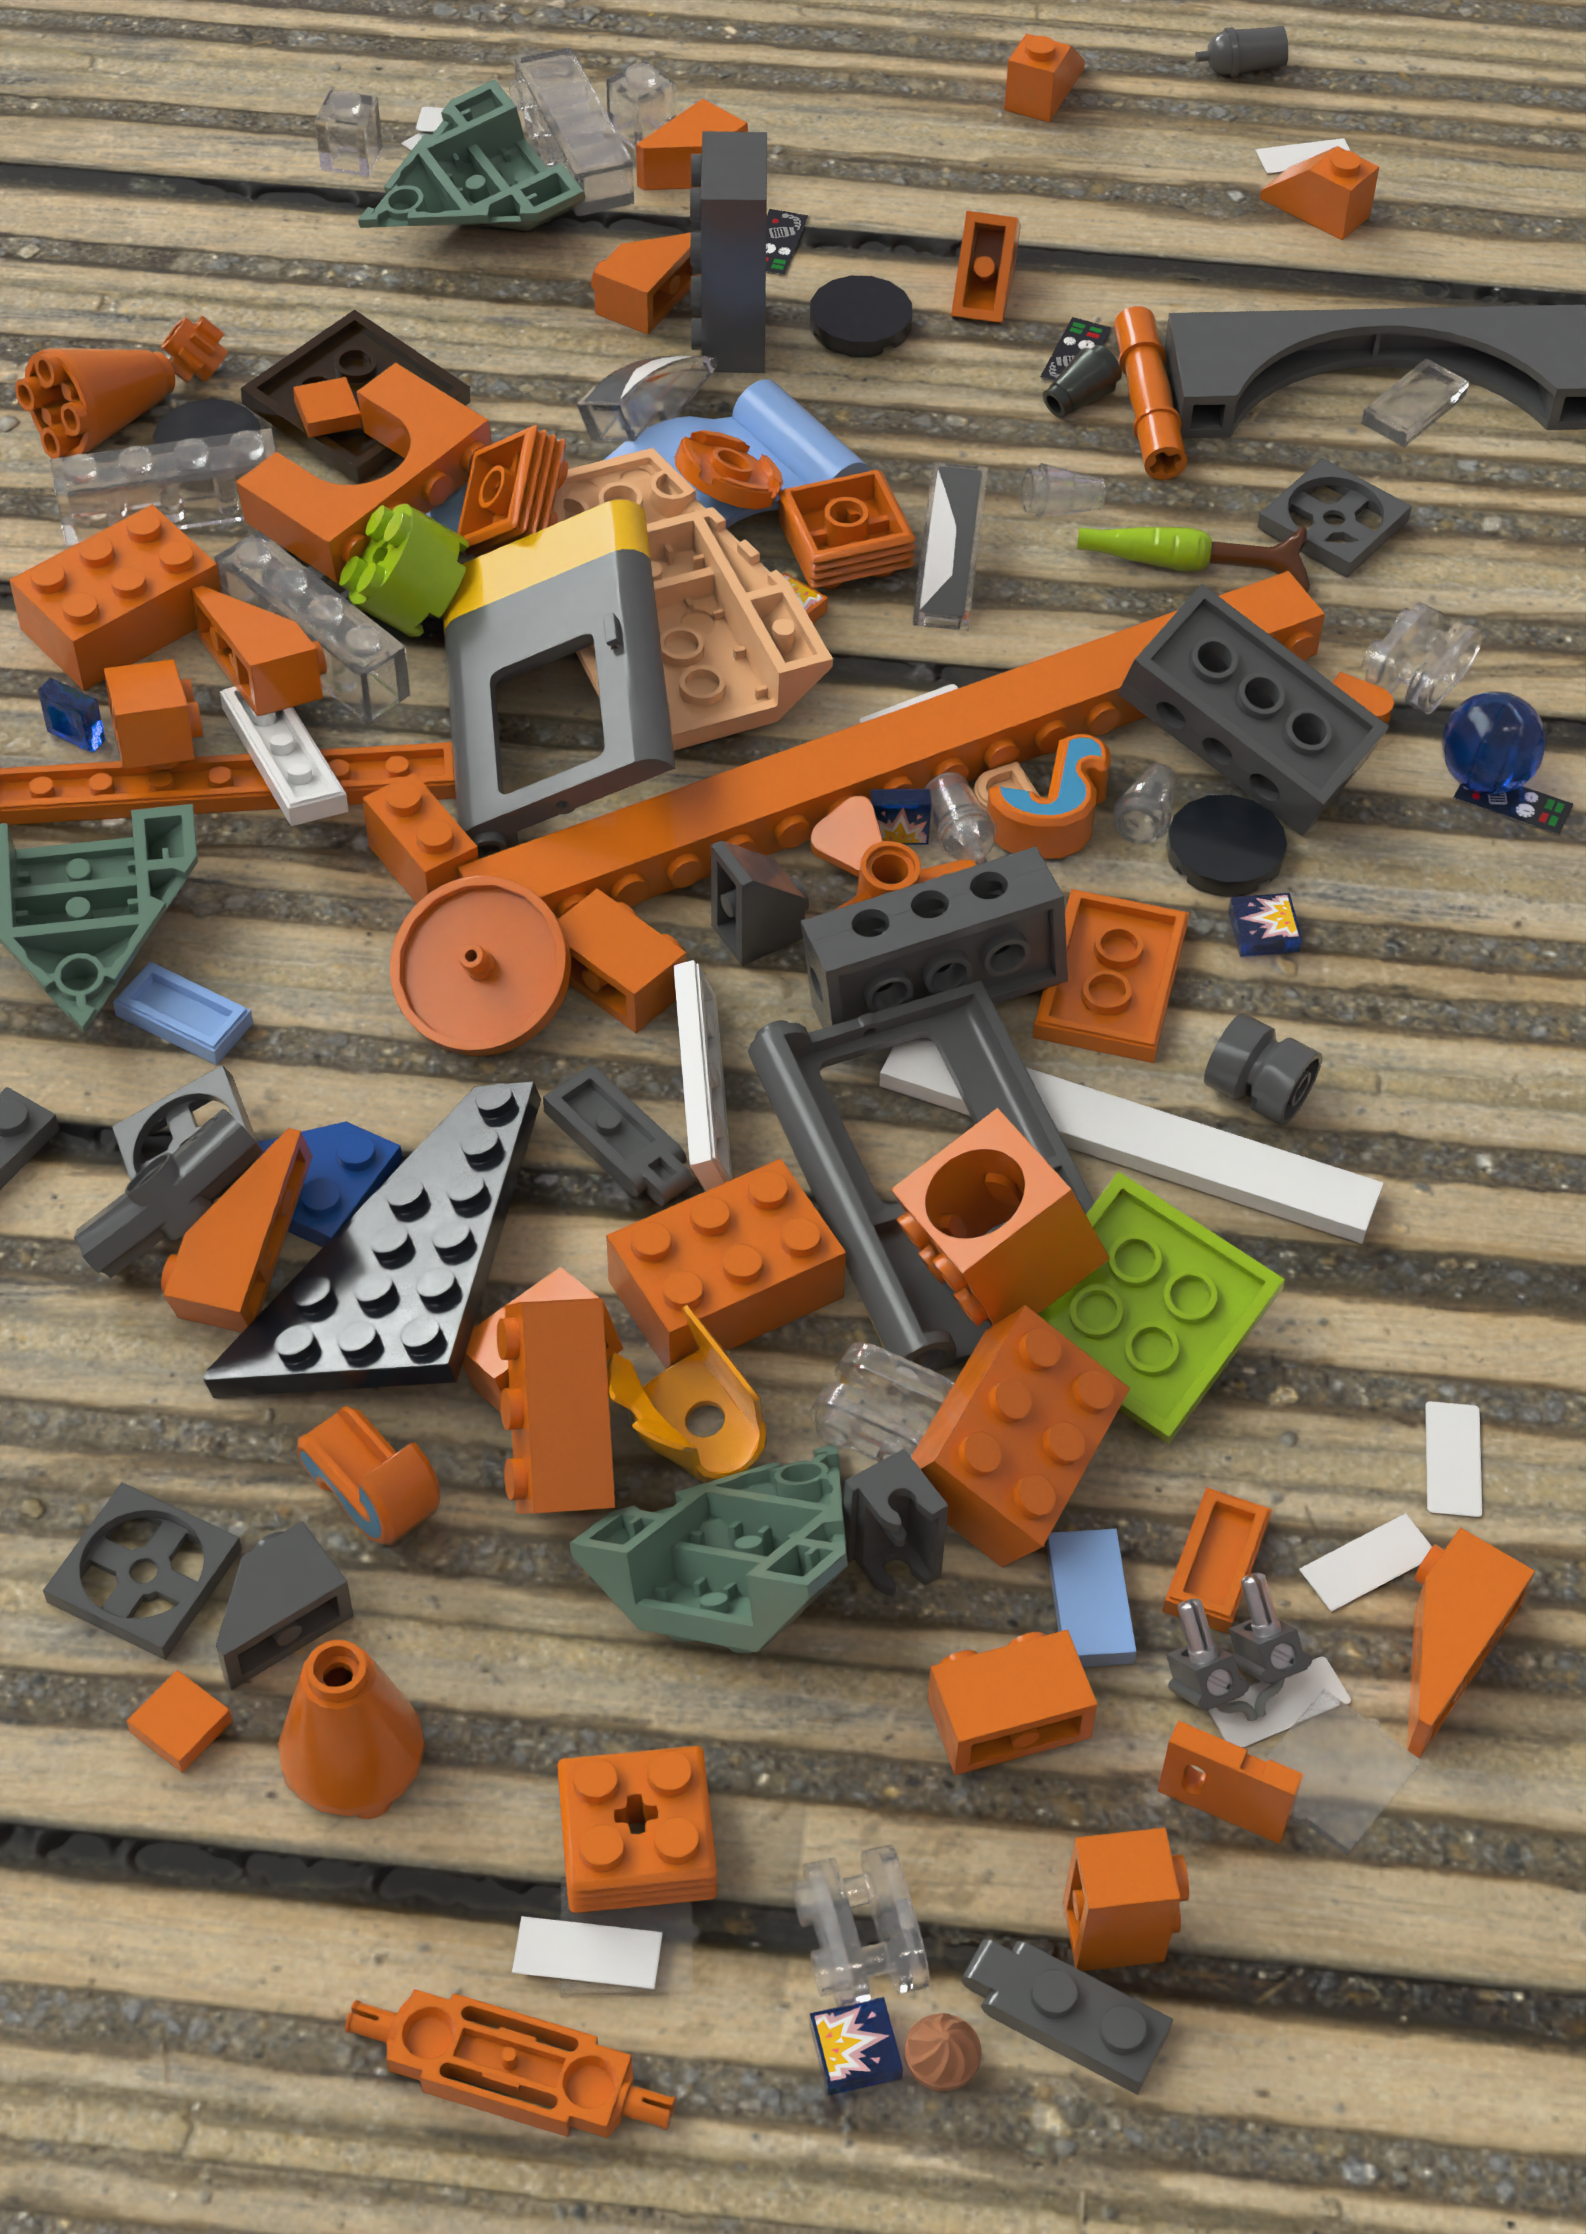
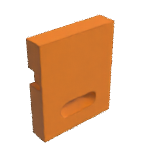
[1158,1720,1304,1844]

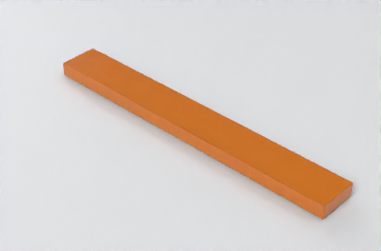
[0,742,456,825]

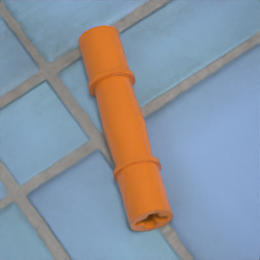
[1114,306,1187,480]

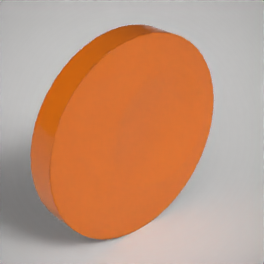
[390,875,571,1056]

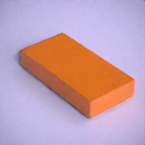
[1162,1487,1272,1635]

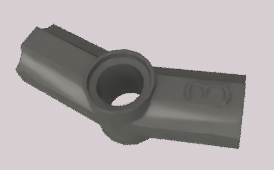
[74,1109,264,1278]

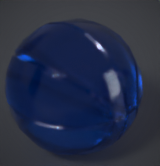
[1441,691,1546,795]

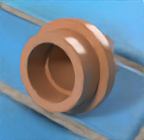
[904,2013,982,2092]

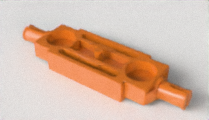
[345,1989,677,2139]

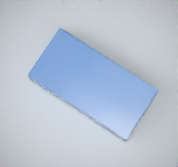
[113,961,253,1065]
[1046,1528,1136,1667]

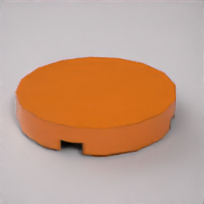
[674,430,783,510]

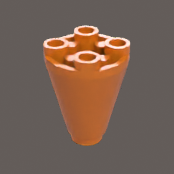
[15,348,175,459]
[278,1640,425,1819]

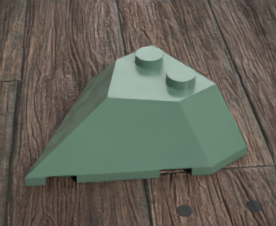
[358,79,586,231]
[0,804,198,1034]
[569,1443,848,1653]

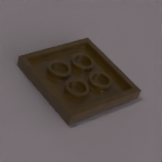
[241,310,470,484]

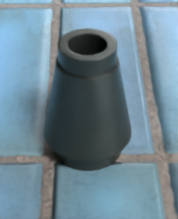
[1043,345,1122,418]

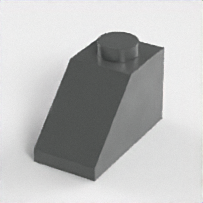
[711,840,809,966]
[216,1521,354,1690]

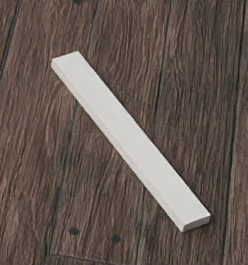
[879,1038,1384,1244]

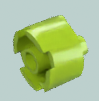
[339,504,469,637]

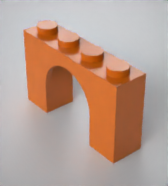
[236,363,492,583]

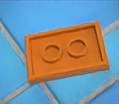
[1032,889,1190,1063]

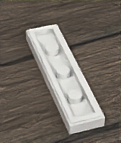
[220,687,349,826]
[674,960,733,1191]

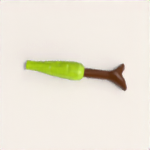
[1077,527,1310,593]

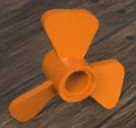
[810,796,981,910]

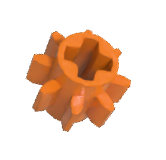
[161,316,228,383]

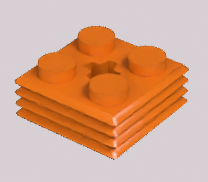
[457,425,568,558]
[777,469,916,589]
[557,1746,717,1913]

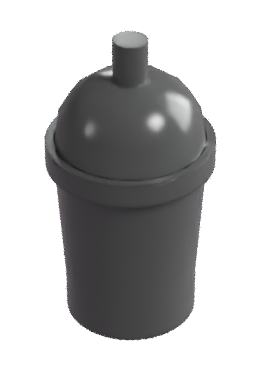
[1195,26,1289,78]

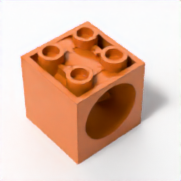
[891,1108,1110,1327]

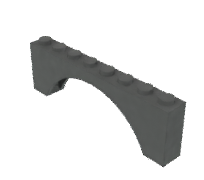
[1164,305,1586,438]

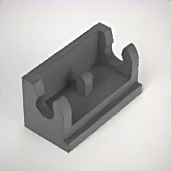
[843,1448,948,1596]

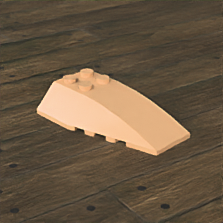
[553,448,833,751]

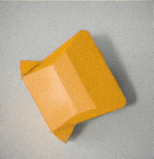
[607,1305,767,1483]

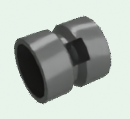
[1204,1013,1323,1125]

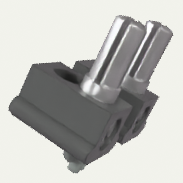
[1166,1573,1312,1721]

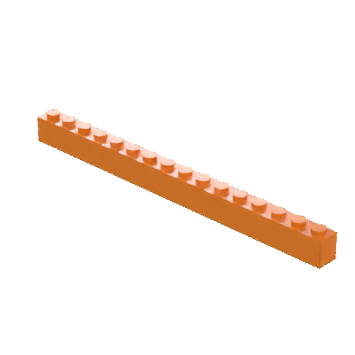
[458,571,1325,919]

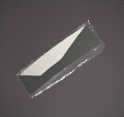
[576,356,718,442]
[913,462,988,631]

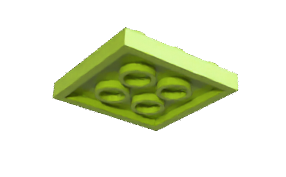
[1038,1171,1285,1445]

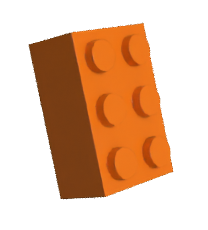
[9,504,222,691]
[606,1158,846,1369]
[911,1305,1130,1567]

